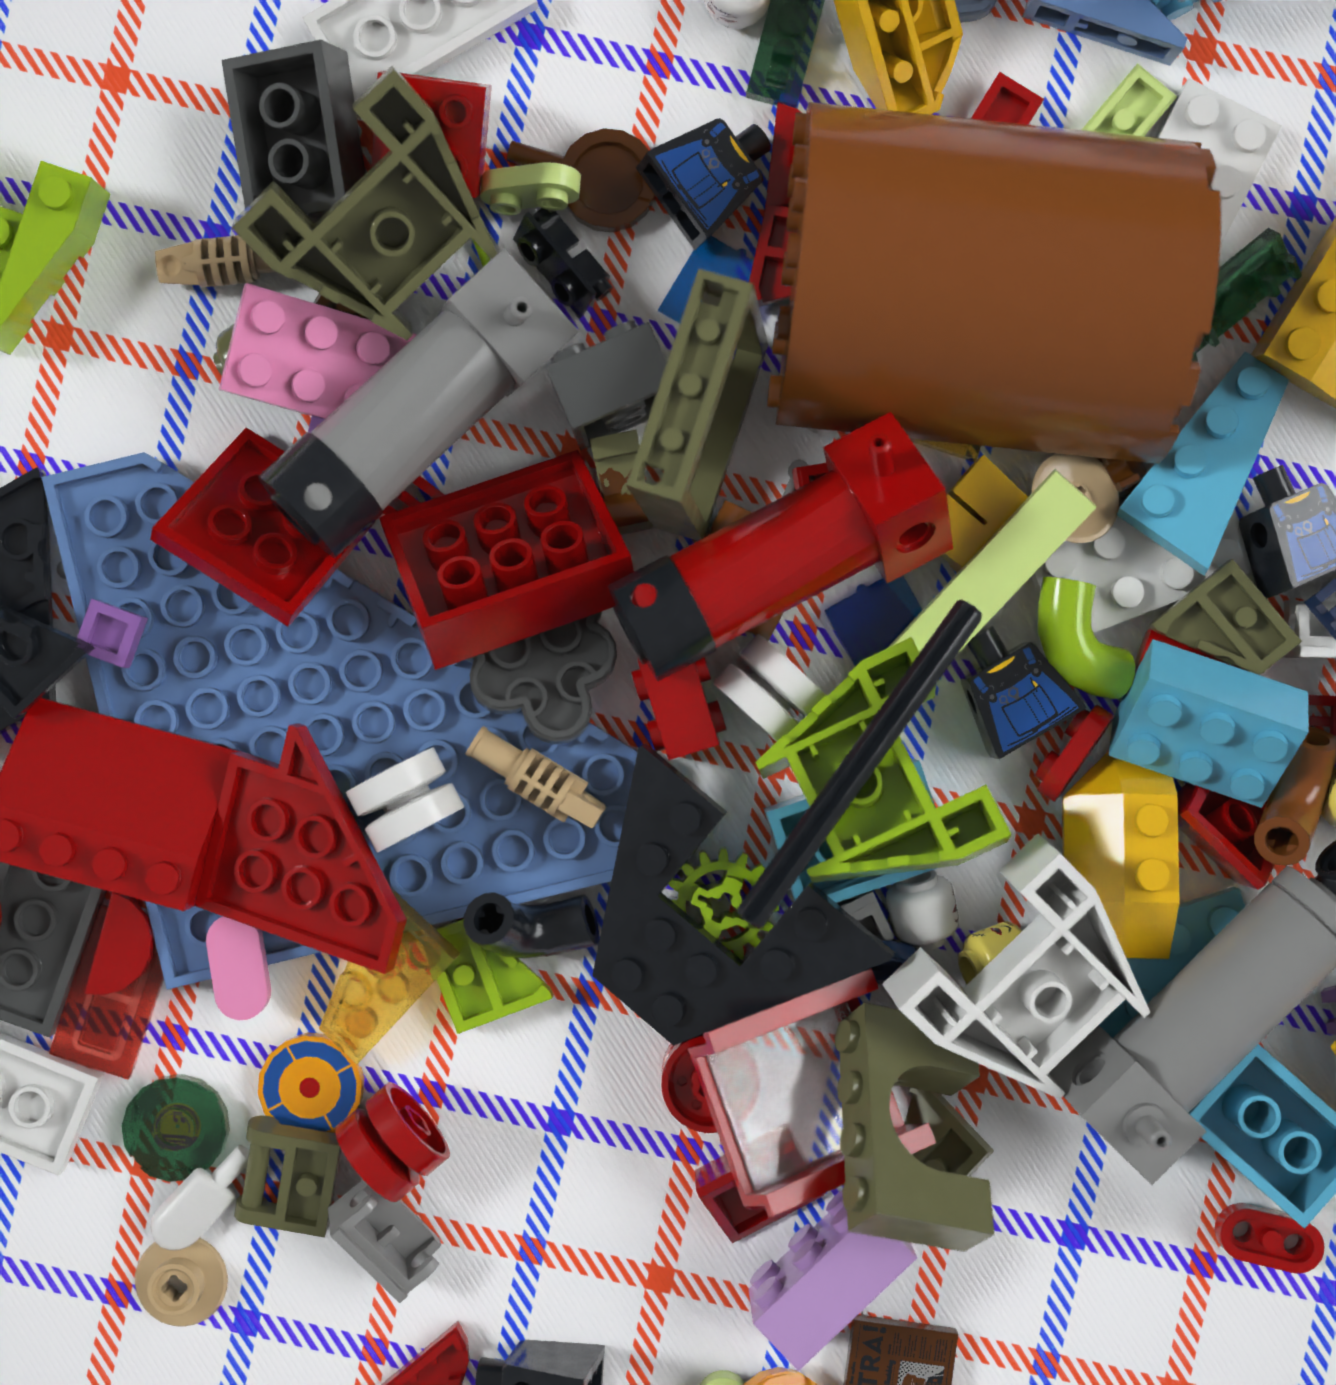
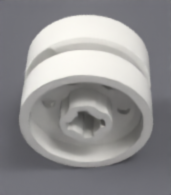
[713,634,825,742]
[345,747,465,853]

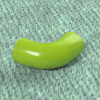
[1037,577,1135,699]

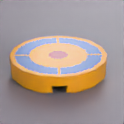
[258,1032,365,1133]

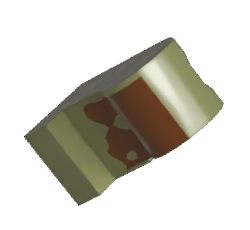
[590,429,653,535]

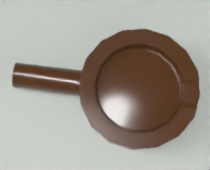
[507,128,656,233]

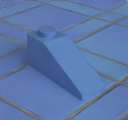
[1022,0,1187,66]

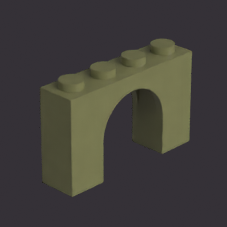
[835,1002,995,1252]

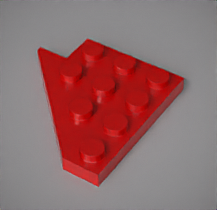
[194,723,407,974]

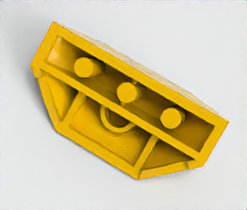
[833,0,963,114]
[1062,750,1180,959]

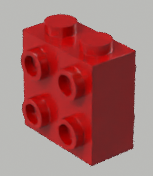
[371,71,492,198]

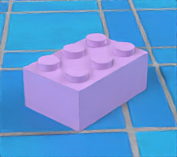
[748,1190,917,1371]

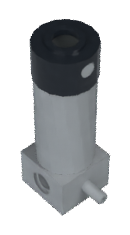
[258,248,580,558]

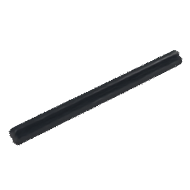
[737,599,982,928]

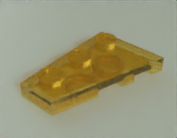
[319,887,460,1064]

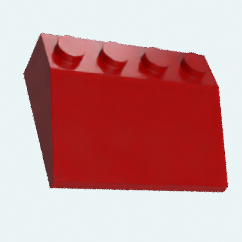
[379,450,634,670]
[0,698,239,911]

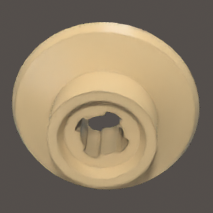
[1031,453,1119,543]
[135,1238,228,1327]

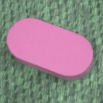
[206,916,271,1020]

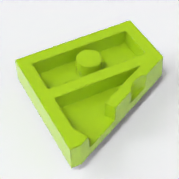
[420,918,554,1034]

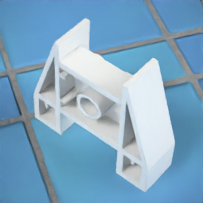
[882,833,1150,1099]

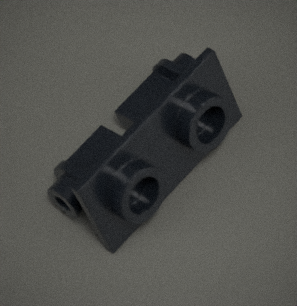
[513,208,613,319]

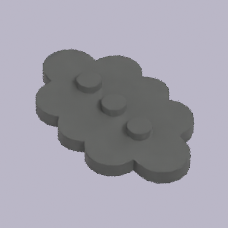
[466,611,617,745]

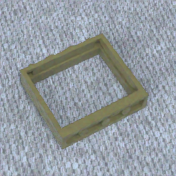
[626,269,768,541]

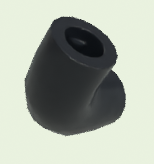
[463,892,600,958]

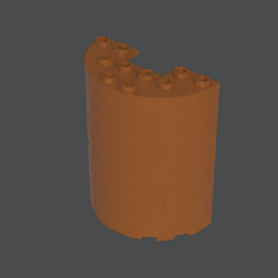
[767,102,1221,464]

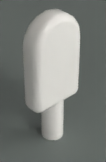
[150,1145,249,1250]

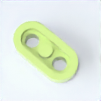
[480,162,581,216]

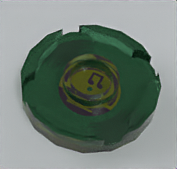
[121,1074,230,1182]

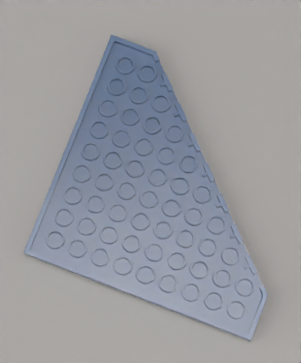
[41,452,638,990]

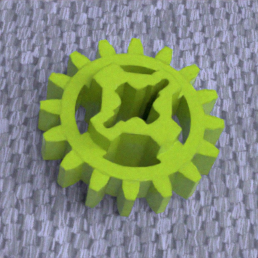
[669,847,779,960]

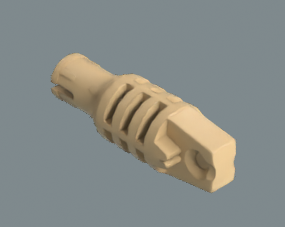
[155,235,276,288]
[465,726,606,828]

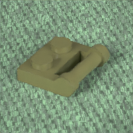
[234,1115,341,1238]

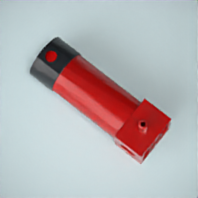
[607,412,953,682]

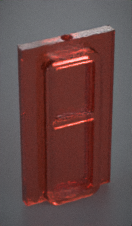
[49,904,164,1080]

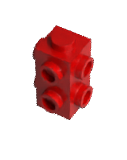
[631,657,727,761]

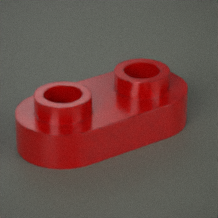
[1034,704,1115,802]
[1215,1203,1325,1274]

